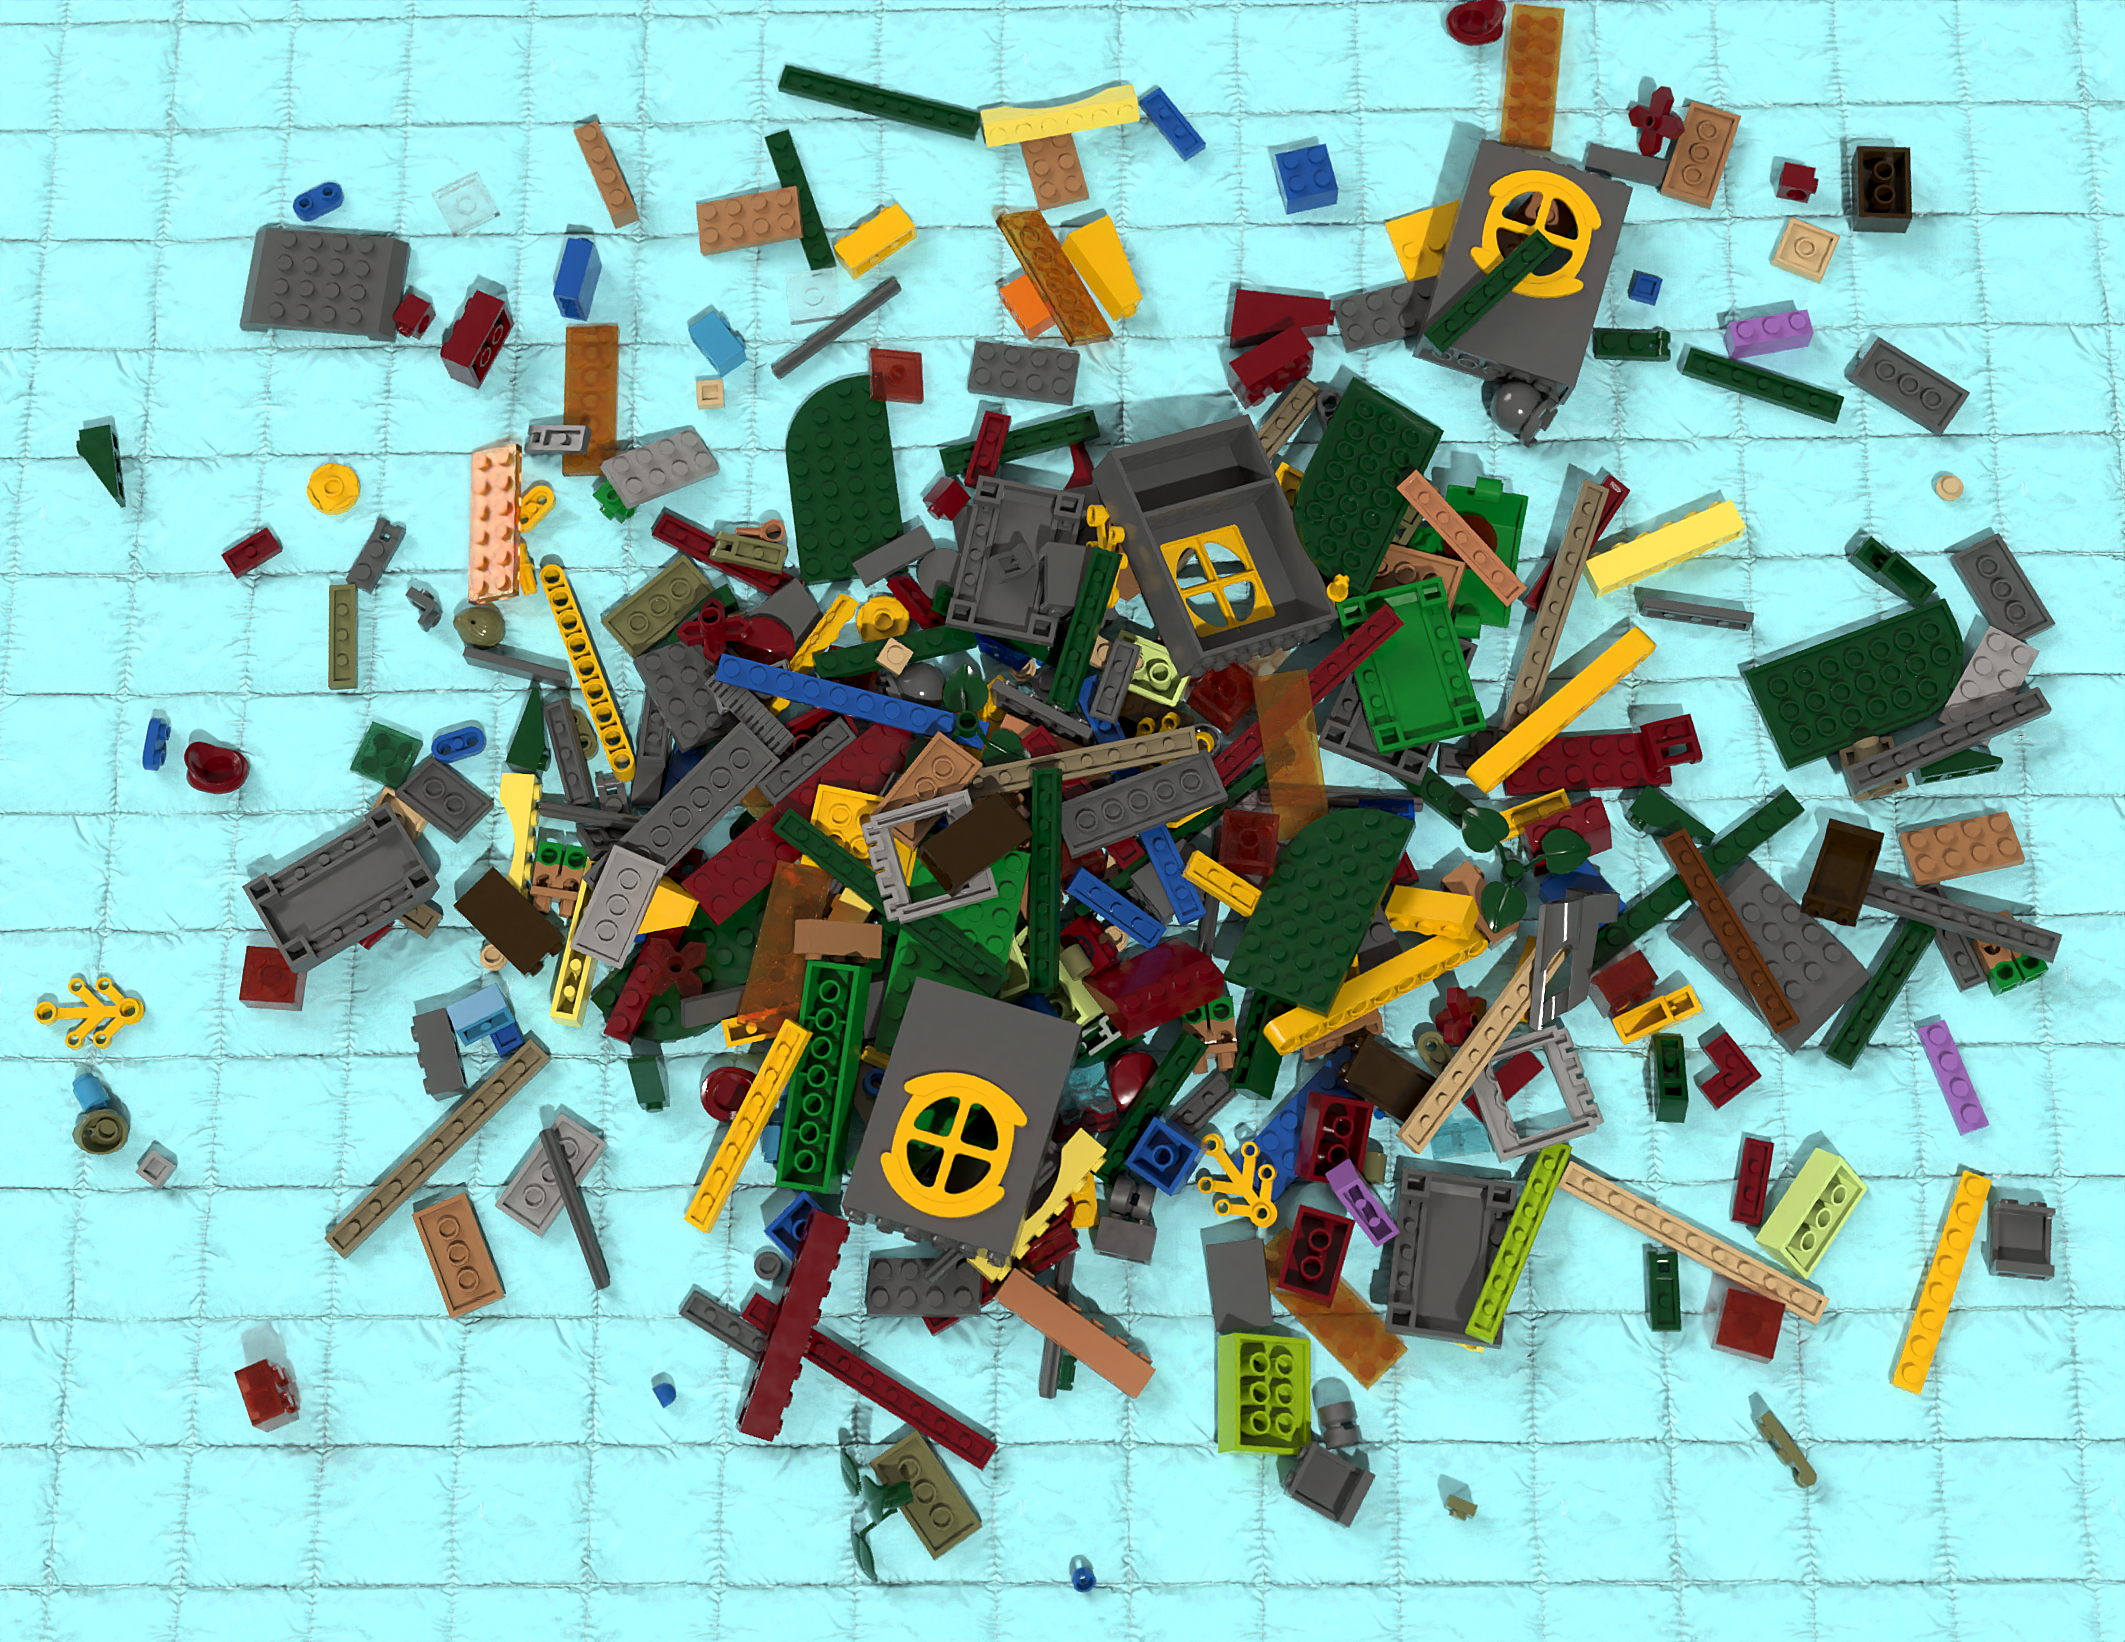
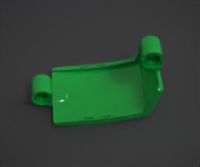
[1436,476,1529,640]

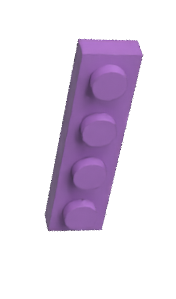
[1916,1020,1989,1136]

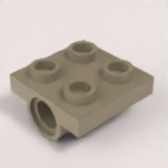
[1837,736,1909,803]

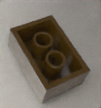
[1851,146,1912,233]

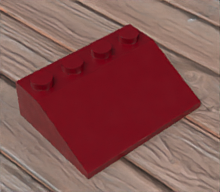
[1082,937,1224,1041]

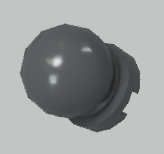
[1490,381,1560,448]
[878,661,946,709]

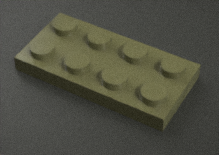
[601,554,716,660]
[869,1430,983,1561]

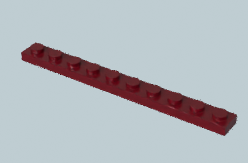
[1213,604,1404,788]
[740,1292,998,1472]

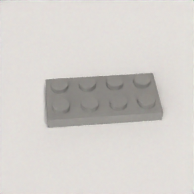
[600,428,720,509]
[1936,625,2040,748]
[569,844,666,969]
[494,1113,608,1238]

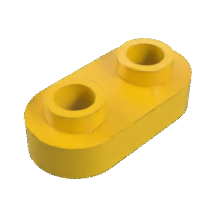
[509,486,556,533]

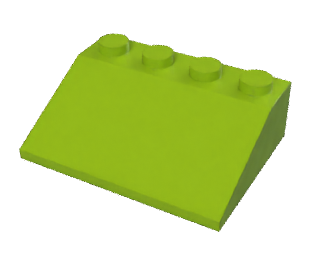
[1218,1333,1311,1456]

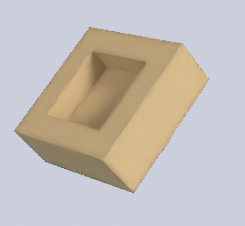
[696,379,725,410]
[875,637,914,676]

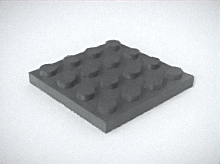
[633,641,779,753]

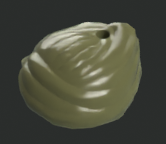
[453,607,506,650]
[72,1109,129,1155]

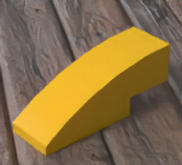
[1612,984,1705,1045]

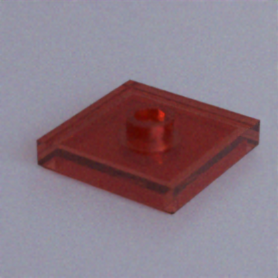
[869,348,924,404]

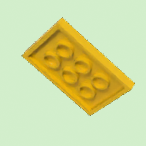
[1385,199,1499,282]
[801,784,919,888]

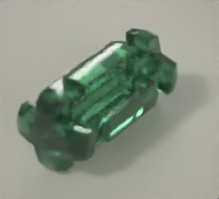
[1057,1355,1077,1391]

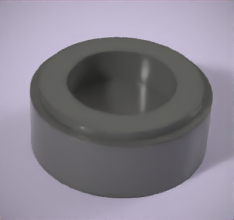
[754,1252,783,1282]

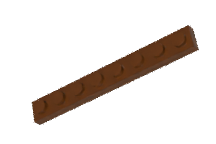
[1659,828,1800,1036]

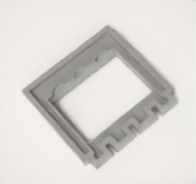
[861,789,998,924]
[1470,1025,1604,1163]

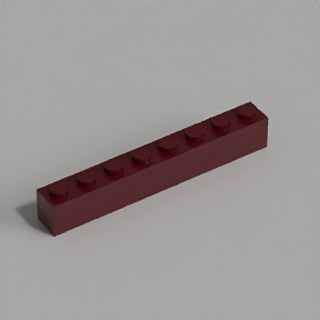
[735,1207,850,1442]

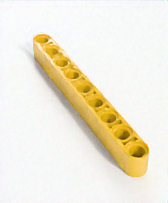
[540,564,637,782]
[1465,626,1657,794]
[1263,926,1489,1055]

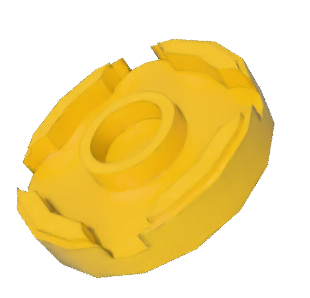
[306,463,361,515]
[856,595,910,643]

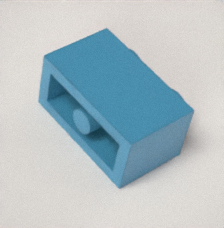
[688,311,747,378]
[446,983,516,1047]

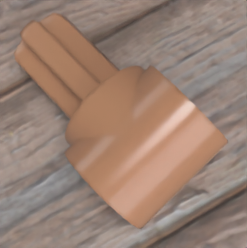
[735,519,788,546]

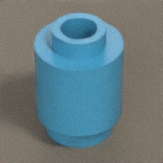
[72,1073,111,1114]
[761,1121,784,1164]

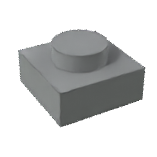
[135,1149,177,1190]

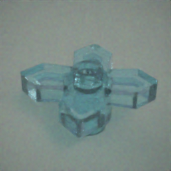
[1060,1062,1117,1125]

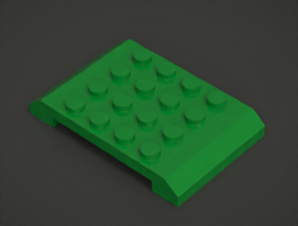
[1335,576,1487,756]

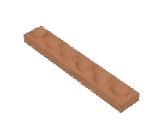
[1397,469,1528,607]

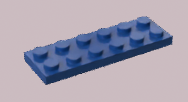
[1233,1045,1357,1203]

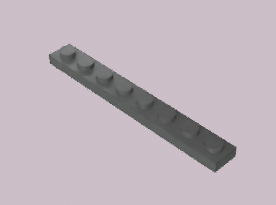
[1842,687,2052,796]
[1863,876,2063,963]

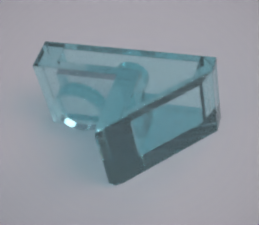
[1430,1122,1490,1160]

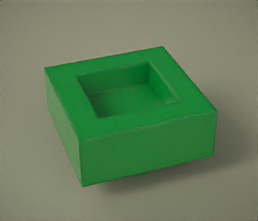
[1407,527,1442,554]

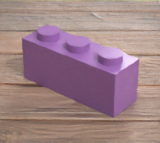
[1724,309,1814,360]
[1325,1159,1400,1248]

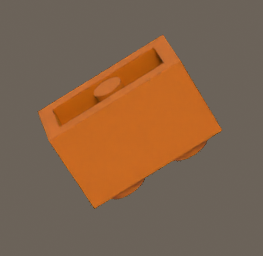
[999,274,1056,340]

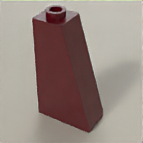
[1230,289,1335,349]

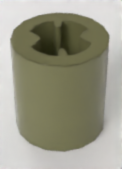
[1060,944,1094,981]
[1362,1151,1387,1185]

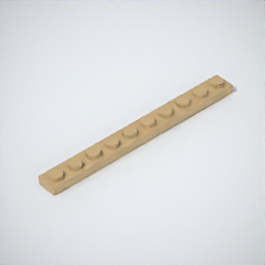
[1396,947,1571,1154]
[1556,1161,1830,1326]

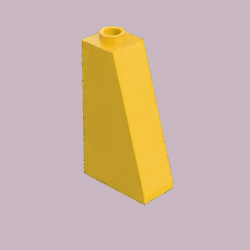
[1061,215,1142,322]

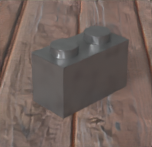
[1094,1213,1157,1266]

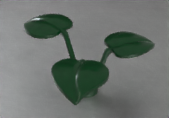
[902,663,1031,774]
[1462,807,1591,934]
[840,1447,914,1583]

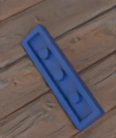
[1064,866,1167,950]

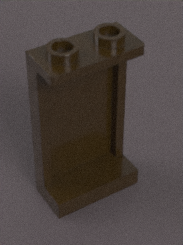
[916,791,1033,898]
[1800,818,1885,927]
[453,867,565,978]
[1336,1033,1437,1125]

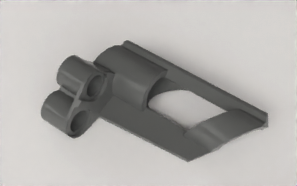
[1529,888,1620,1031]

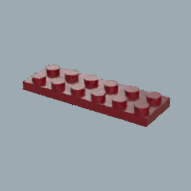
[1504,733,1672,797]

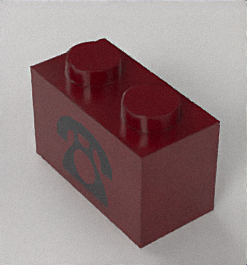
[1060,916,1122,979]

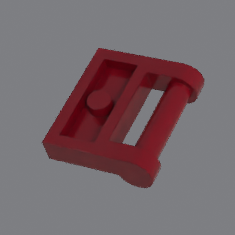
[1640,714,1703,773]

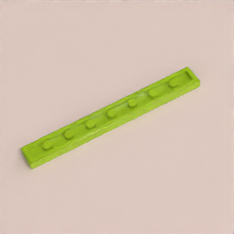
[1465,1143,1573,1344]

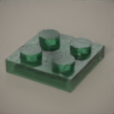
[349,721,424,790]

